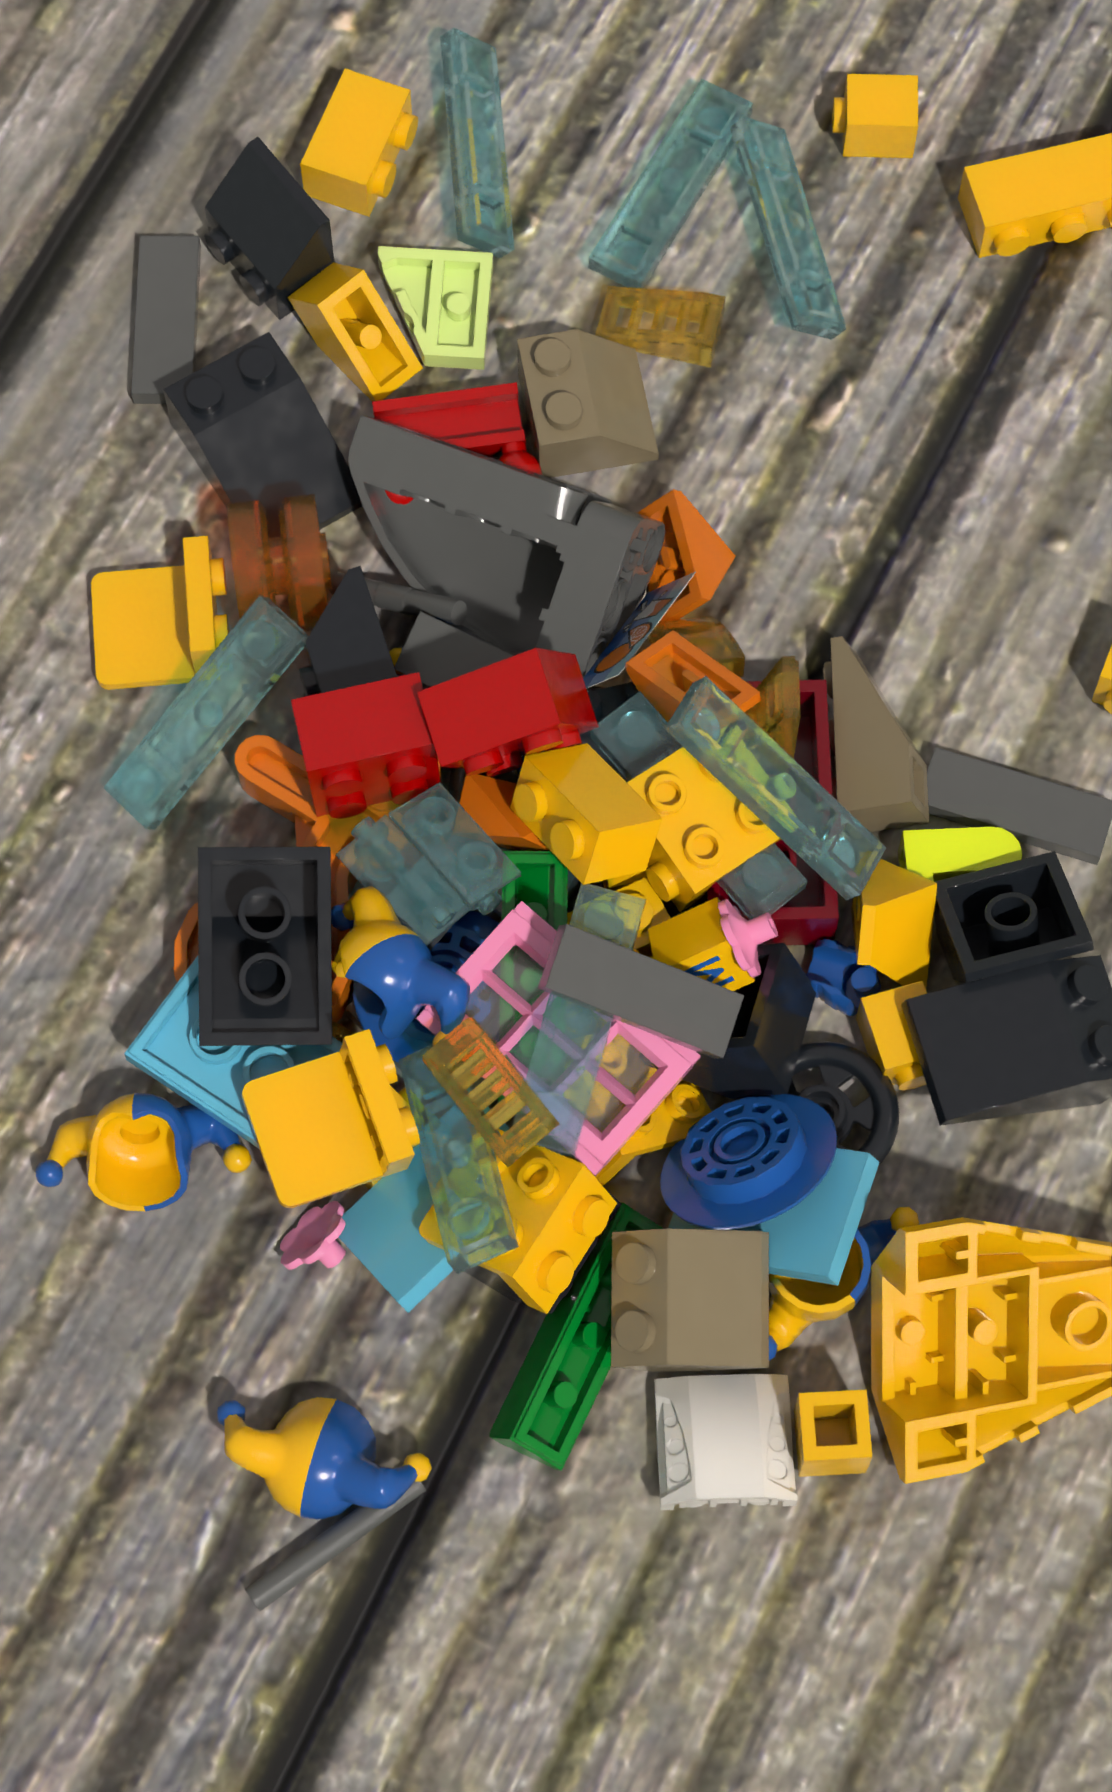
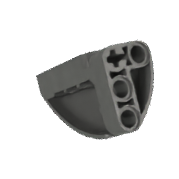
[348,415,665,690]

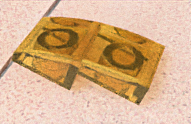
[648,616,745,677]

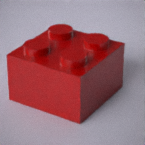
[417,648,599,777]
[291,672,442,819]

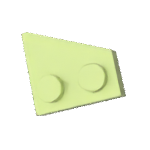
[378,246,493,370]

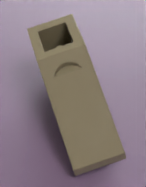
[823,636,929,834]

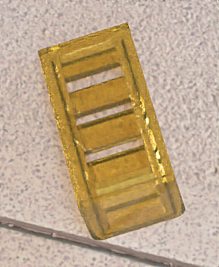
[595,286,726,368]
[740,656,800,768]
[422,1017,560,1167]

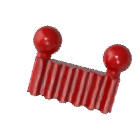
[372,382,542,505]

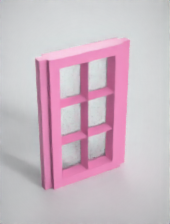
[416,901,701,1177]

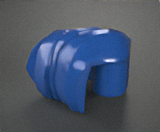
[806,939,881,1016]

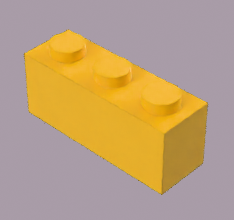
[958,133,1112,258]

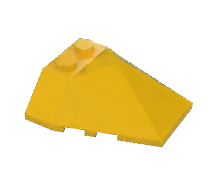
[871,1217,1112,1484]

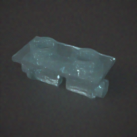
[388,782,522,915]
[336,815,470,946]

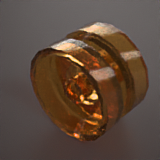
[227,494,332,638]

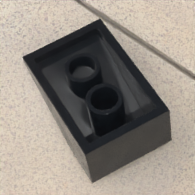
[163,332,363,562]
[197,847,332,1046]
[901,955,1112,1126]

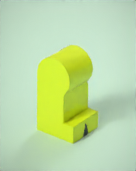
[898,827,1022,882]

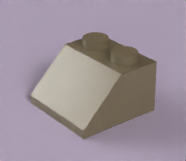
[517,329,659,478]
[611,1228,769,1372]

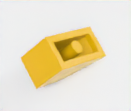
[287,262,423,401]

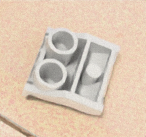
[654,1374,797,1510]

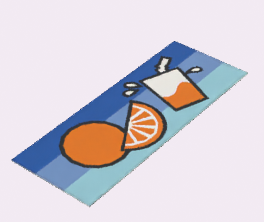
[583,572,696,689]

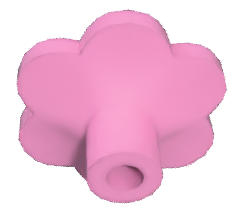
[718,899,778,978]
[280,1201,346,1270]

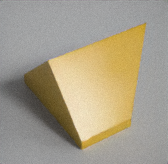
[851,853,937,989]

